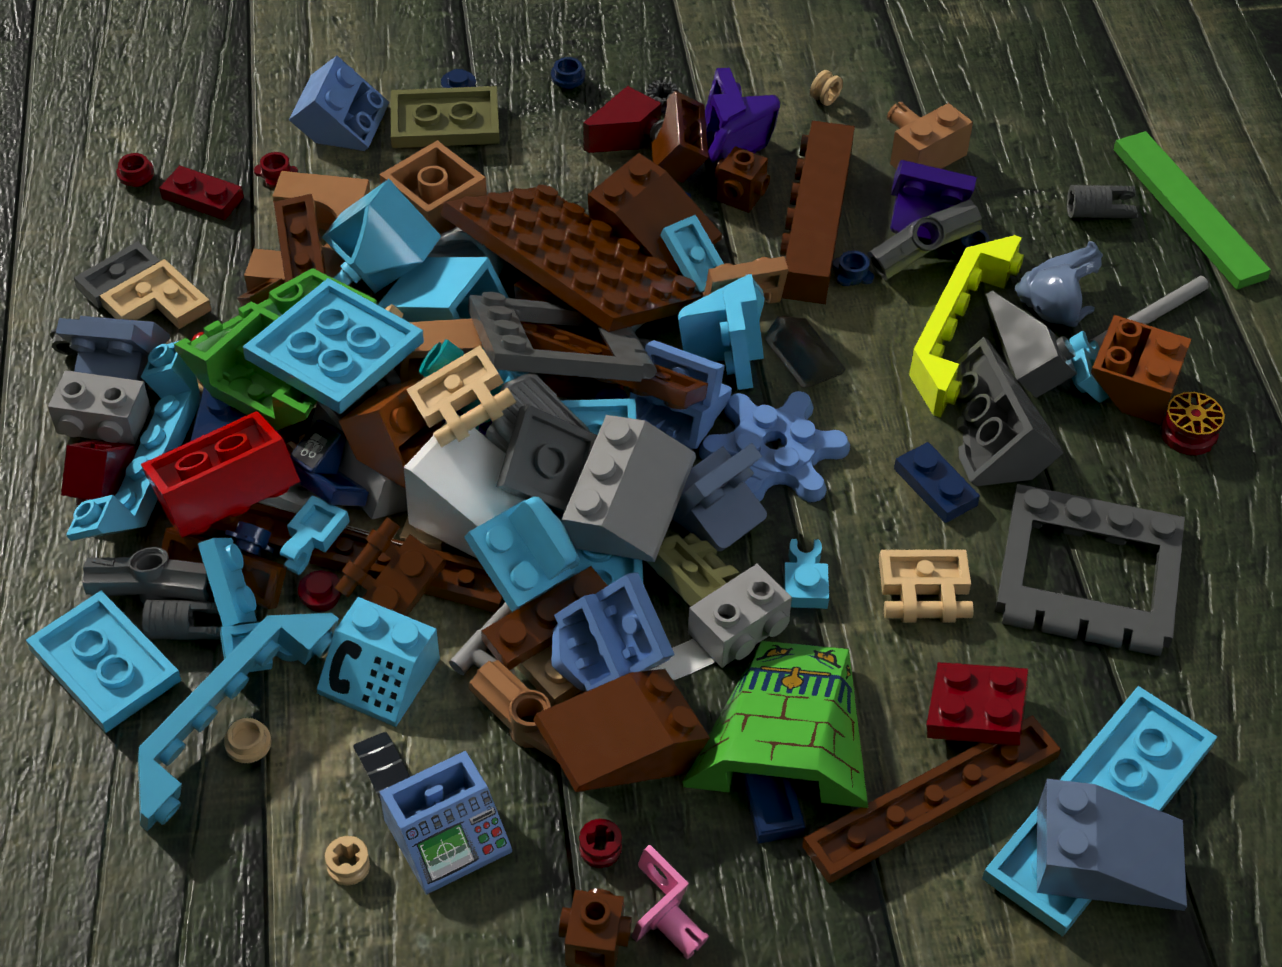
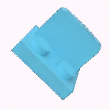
[678,274,765,390]
[464,496,580,612]

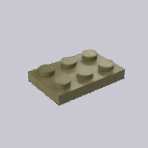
[391,86,500,148]

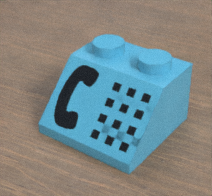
[317,597,440,727]

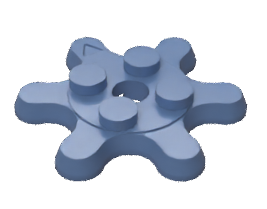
[698,391,850,502]

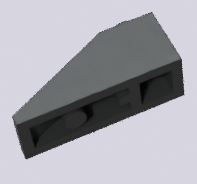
[986,291,1077,398]

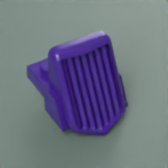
[704,68,780,173]
[890,160,977,245]

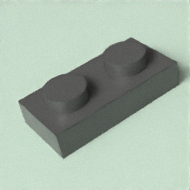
[74,241,160,309]

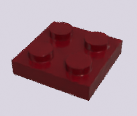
[926,662,1028,746]

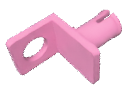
[631,845,709,959]

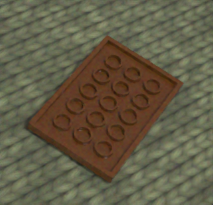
[441,185,703,332]

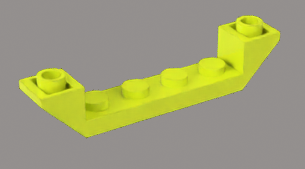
[909,235,1024,418]

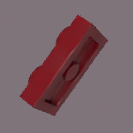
[159,165,244,220]

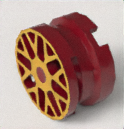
[1160,392,1225,456]

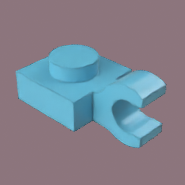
[280,495,350,575]

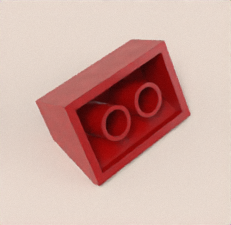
[141,411,300,538]

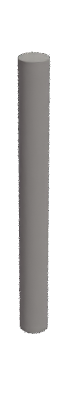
[1089,276,1209,348]

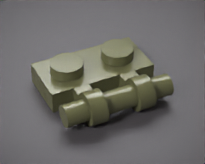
[647,533,741,606]

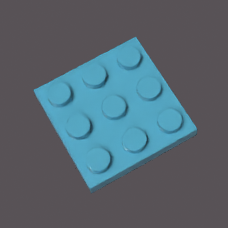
[243,278,424,414]

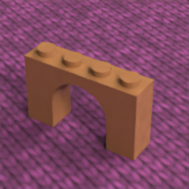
[244,171,370,292]

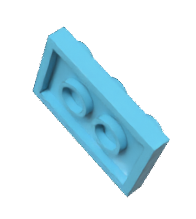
[26,590,182,733]

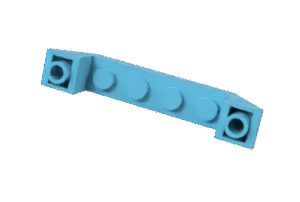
[66,341,201,541]
[138,613,339,831]

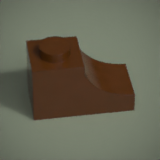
[652,90,709,183]

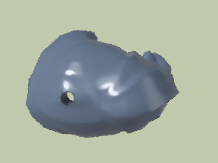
[1015,241,1103,328]

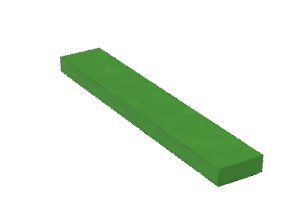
[1113,131,1271,290]

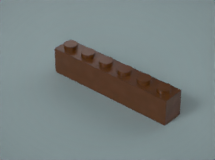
[780,120,855,304]

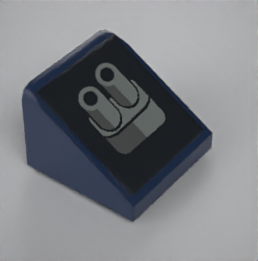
[290,420,346,474]

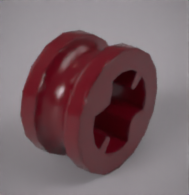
[579,818,622,868]

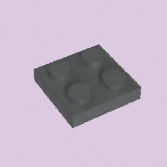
[496,404,597,515]

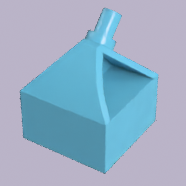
[322,179,441,293]

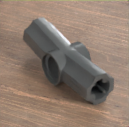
[868,199,983,280]
[82,547,215,604]

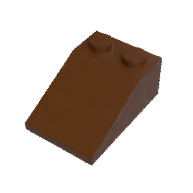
[587,153,722,275]
[533,669,710,792]

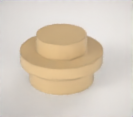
[224,718,272,763]

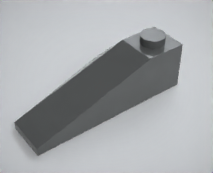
[955,337,1063,486]

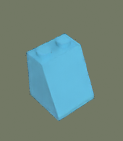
[378,257,509,353]

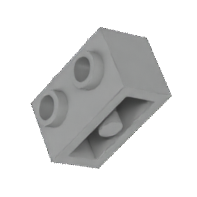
[48,370,151,445]
[688,564,792,667]

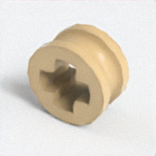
[810,70,843,106]
[325,836,370,886]

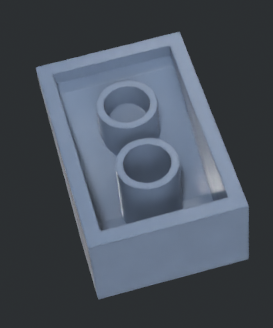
[1037,779,1187,911]

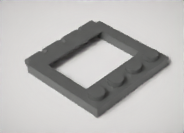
[468,292,657,382]
[995,484,1185,657]

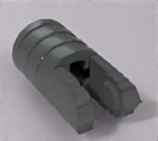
[1067,185,1138,219]
[142,600,221,640]

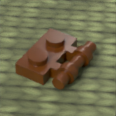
[334,517,448,616]

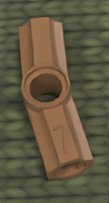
[469,660,558,762]

